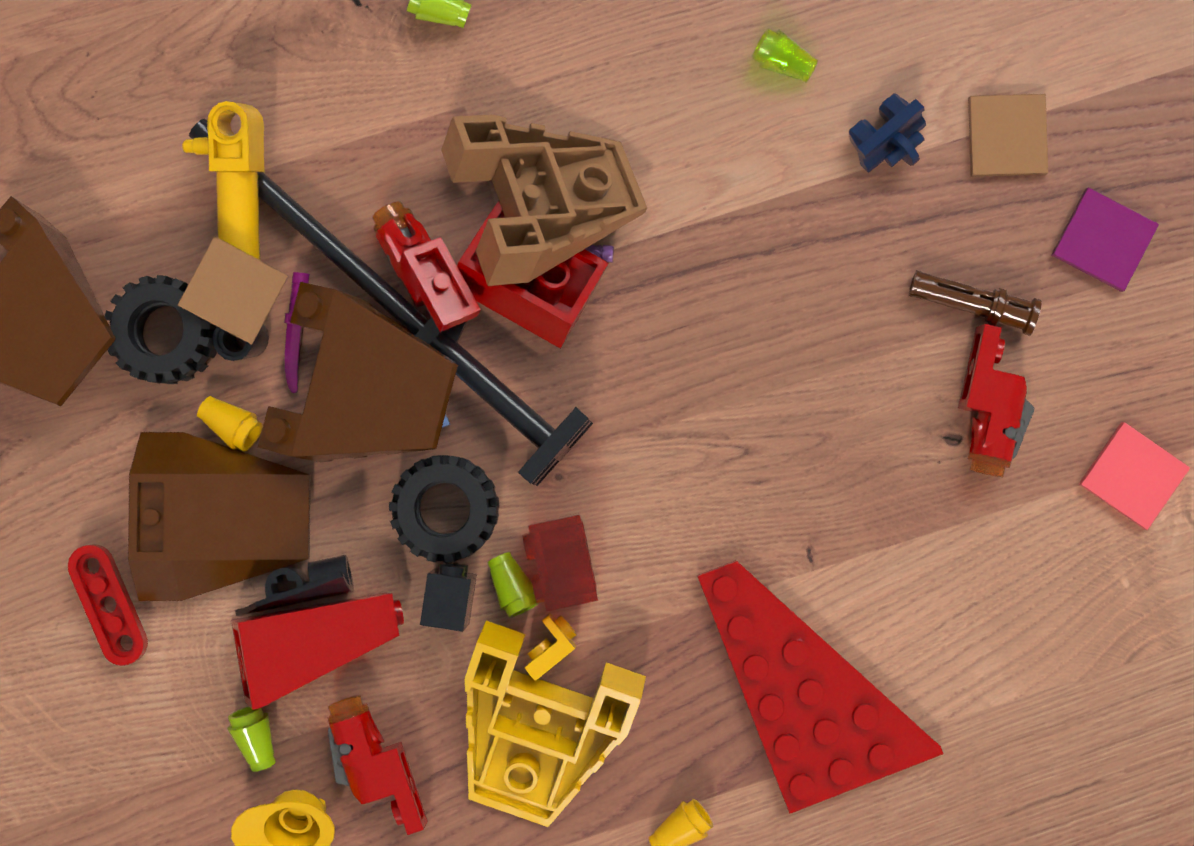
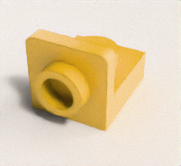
[524,613,577,681]

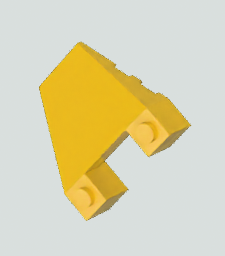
[464,620,646,827]

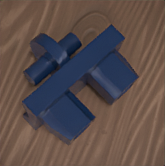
[849,93,926,173]

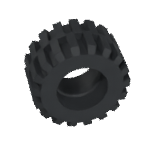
[105,275,217,385]
[389,455,499,563]

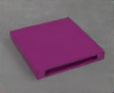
[1051,187,1159,292]

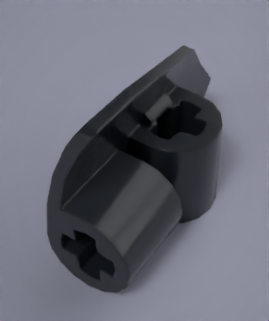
[235,555,354,616]

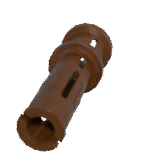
[908,270,1042,336]

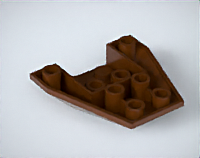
[128,432,310,601]

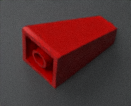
[231,592,404,710]

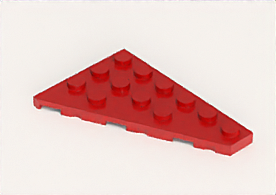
[697,560,944,814]

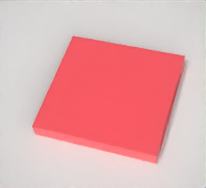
[1079,422,1190,530]

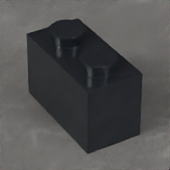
[420,562,477,632]

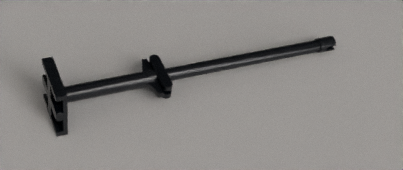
[189,118,593,486]

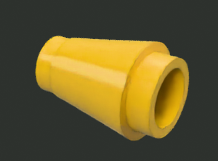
[197,396,263,451]
[648,799,713,846]

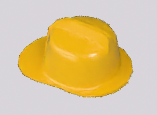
[231,789,335,846]

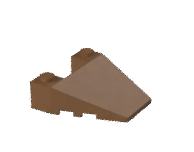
[441,115,647,286]

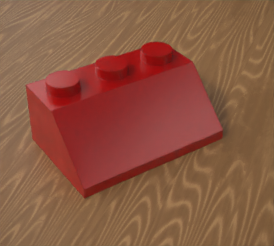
[457,201,609,349]

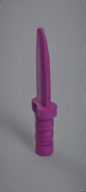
[284,272,310,393]

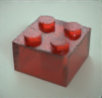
[522,512,598,611]

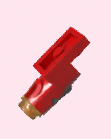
[372,201,481,332]
[958,324,1035,478]
[327,695,428,835]

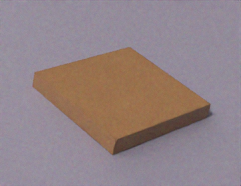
[968,94,1048,177]
[178,236,289,344]

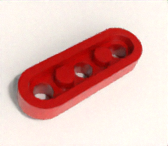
[68,544,148,666]

